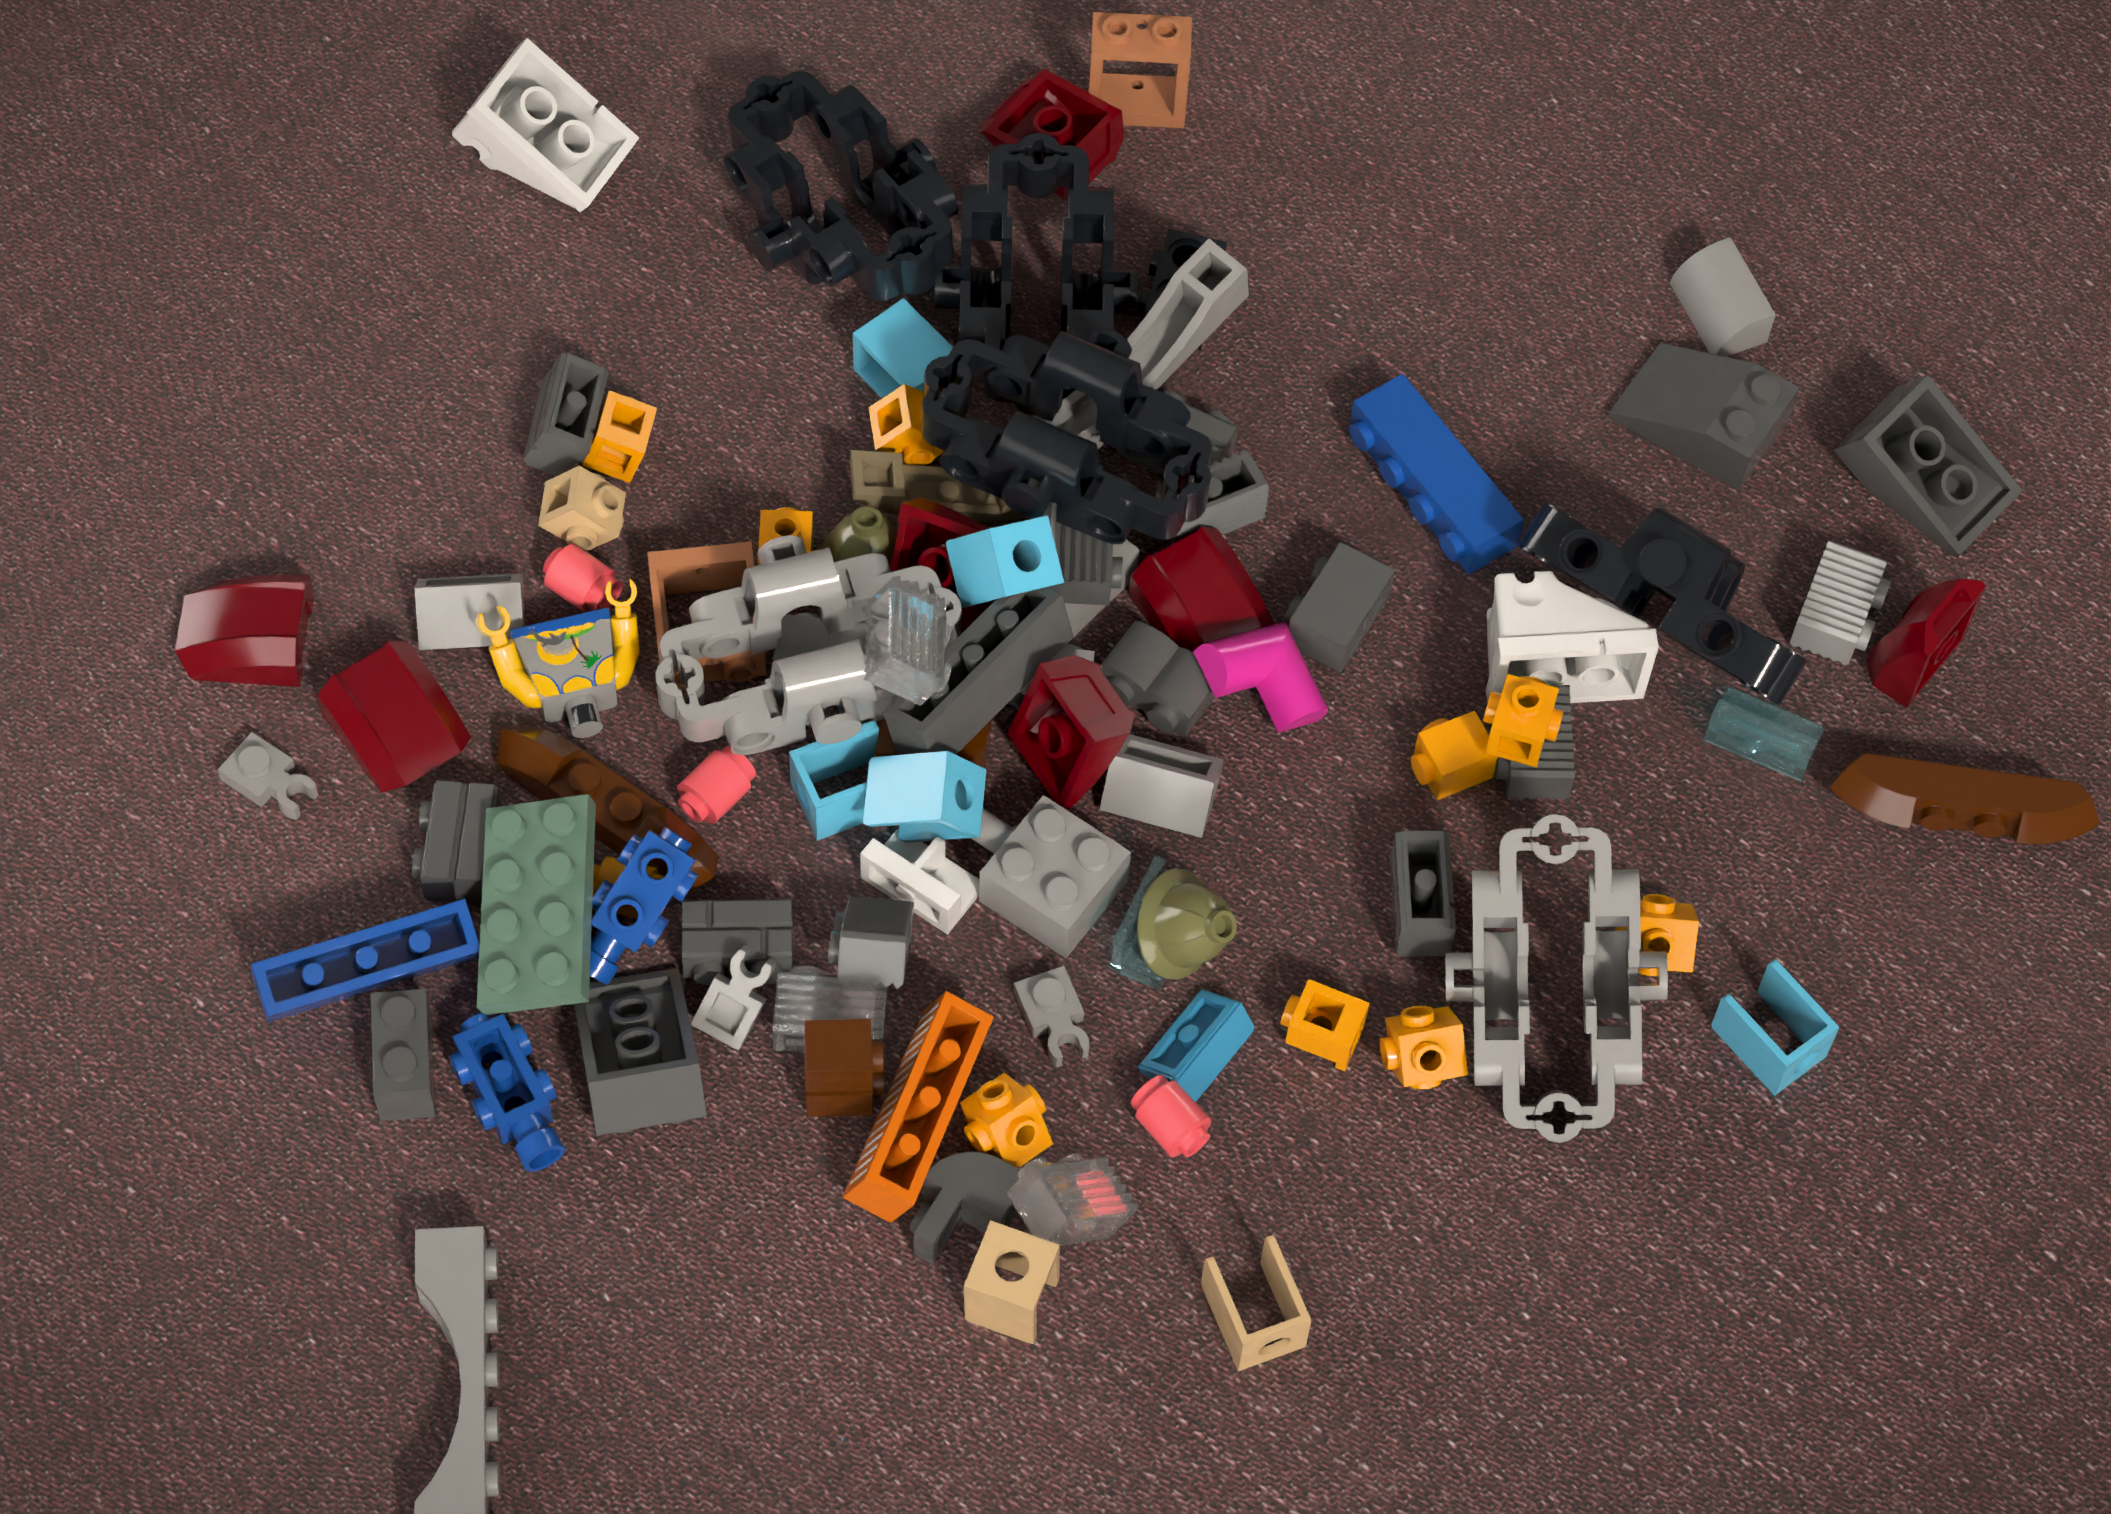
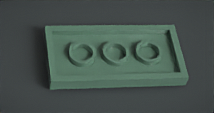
[477,794,596,1015]

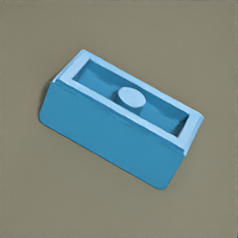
[1138,989,1254,1102]

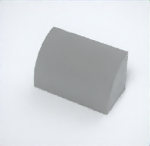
[1670,237,1776,357]
[414,573,525,650]
[1099,734,1224,838]

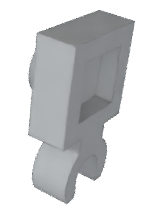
[218,732,319,820]
[691,945,775,1051]
[1013,966,1089,1068]

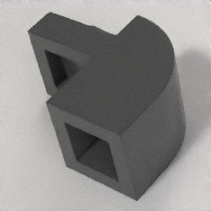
[910,1152,1029,1265]

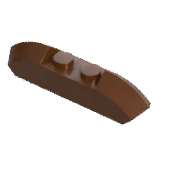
[497,726,719,894]
[1829,753,2100,844]

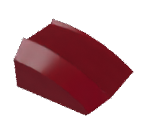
[980,69,1124,199]
[890,498,1015,632]
[1129,527,1274,652]
[175,574,315,687]
[1867,578,1986,708]
[317,641,471,792]
[1007,655,1136,810]

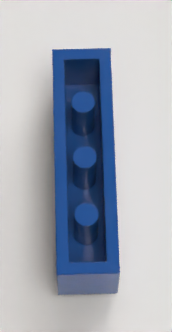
[1349,374,1524,575]
[250,899,479,1023]

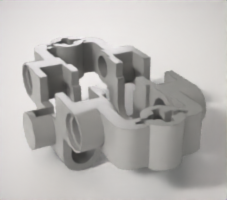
[656,535,962,755]
[1445,814,1668,1143]

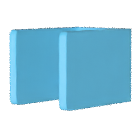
[853,298,956,398]
[946,515,1064,608]
[789,721,879,841]
[863,751,987,842]
[1711,959,1839,1096]

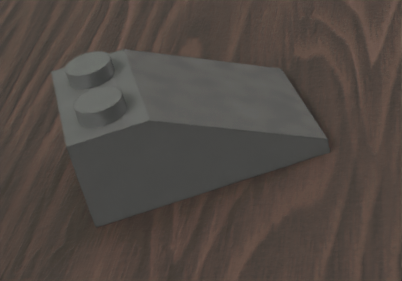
[1608,343,1799,491]
[1834,375,2023,557]
[574,968,707,1136]

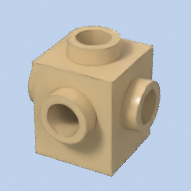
[538,465,626,552]

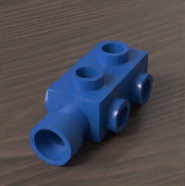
[590,827,699,985]
[448,1013,565,1172]

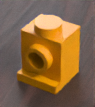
[582,390,657,483]
[1280,979,1370,1071]

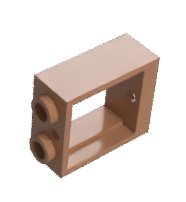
[1088,12,1192,128]
[647,541,766,688]

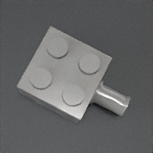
[971,795,1131,958]

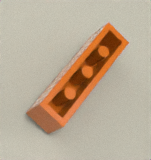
[842,991,994,1223]

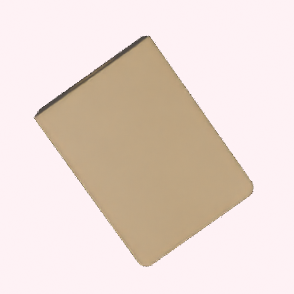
[964,1220,1060,1344]
[1201,1235,1312,1371]

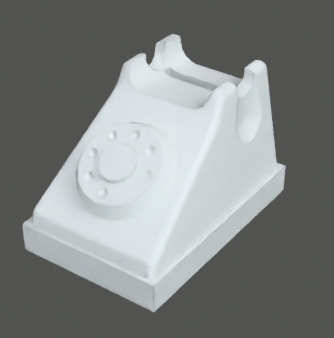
[452,38,639,212]
[1486,571,1659,703]

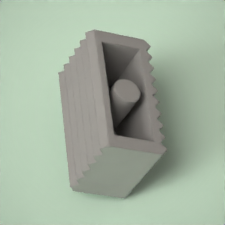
[1790,540,1891,665]

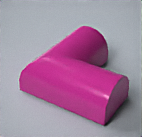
[1193,621,1328,733]

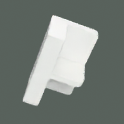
[860,829,979,935]

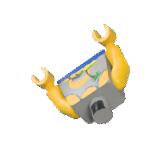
[475,578,640,738]

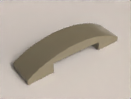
[849,450,1029,522]

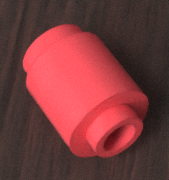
[543,544,623,613]
[677,746,756,824]
[1130,1075,1211,1157]

